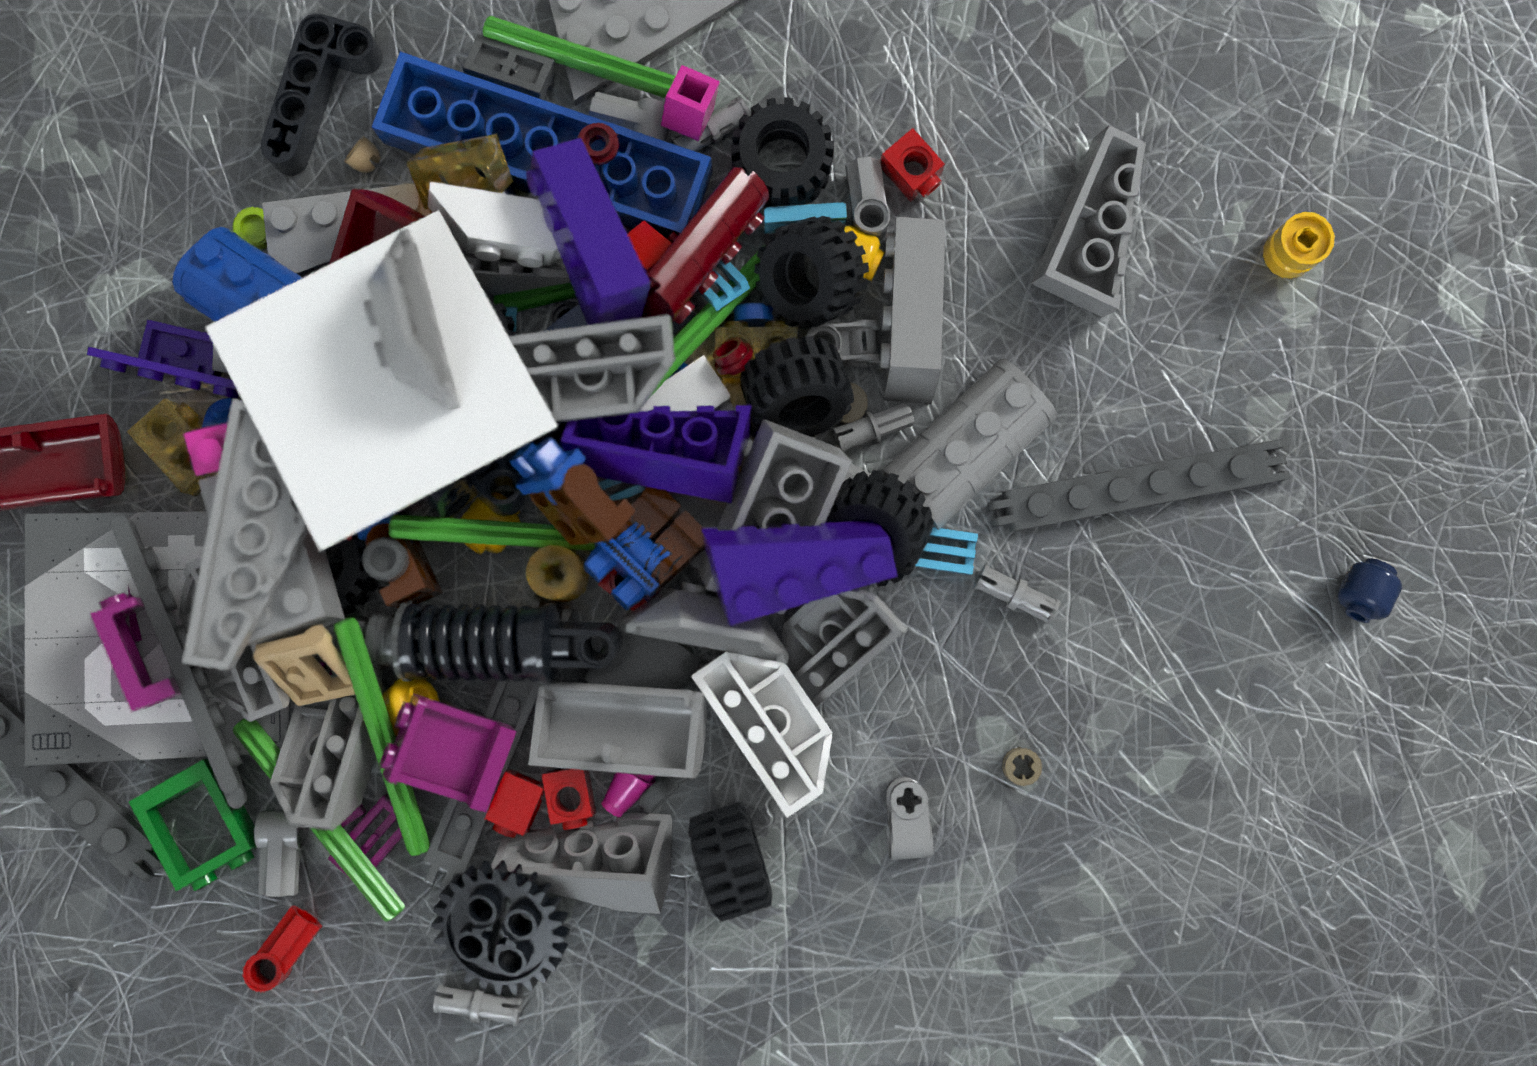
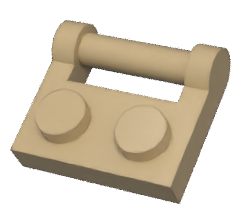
[253,625,355,706]

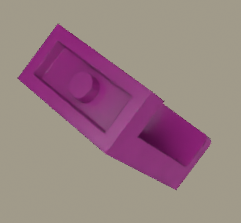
[90,593,181,712]
[379,693,517,813]

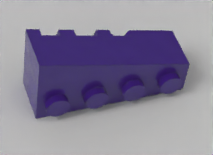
[526,138,650,326]
[561,405,751,504]
[701,520,897,626]

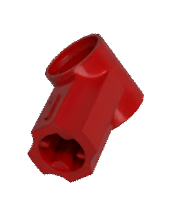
[243,905,323,992]

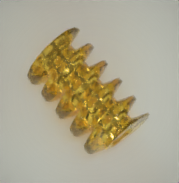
[526,546,589,602]

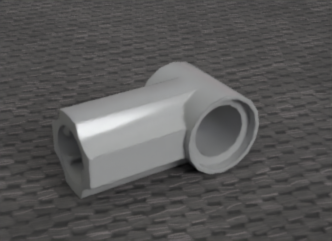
[589,92,668,141]
[845,156,891,242]
[254,811,308,897]

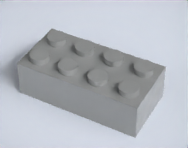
[698,419,852,615]
[198,474,345,646]

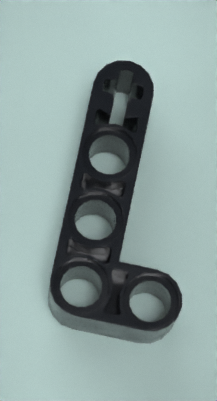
[260,13,383,176]

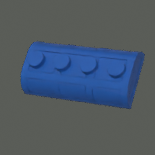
[172,227,302,322]

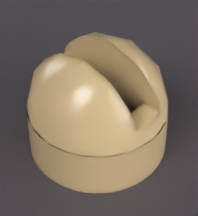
[344,136,380,173]

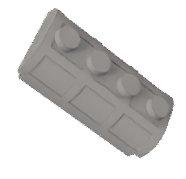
[882,358,1057,530]
[528,681,707,779]

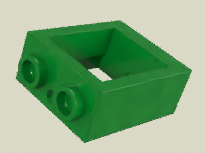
[129,759,257,892]

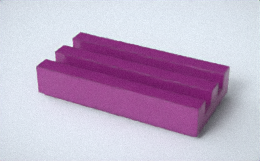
[328,794,403,880]

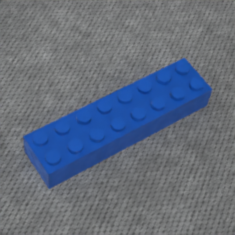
[372,51,713,238]

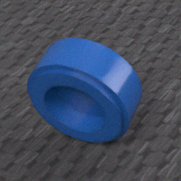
[734,303,775,327]

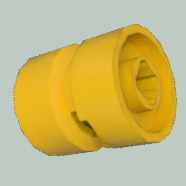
[1263,212,1335,279]

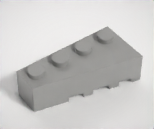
[1031,125,1146,317]
[880,217,945,403]

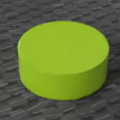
[232,207,267,250]

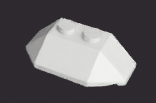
[428,182,561,268]
[691,652,833,818]

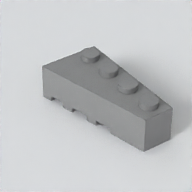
[262,181,433,278]

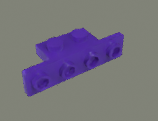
[86,320,239,399]

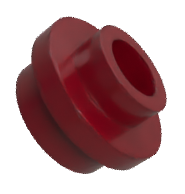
[577,123,619,165]
[713,337,754,376]

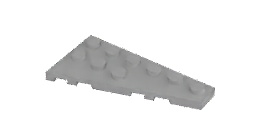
[549,0,742,106]
[182,399,309,670]

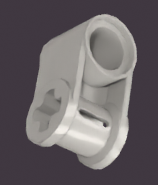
[807,320,880,368]
[886,777,934,860]

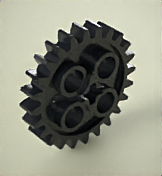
[431,860,570,995]

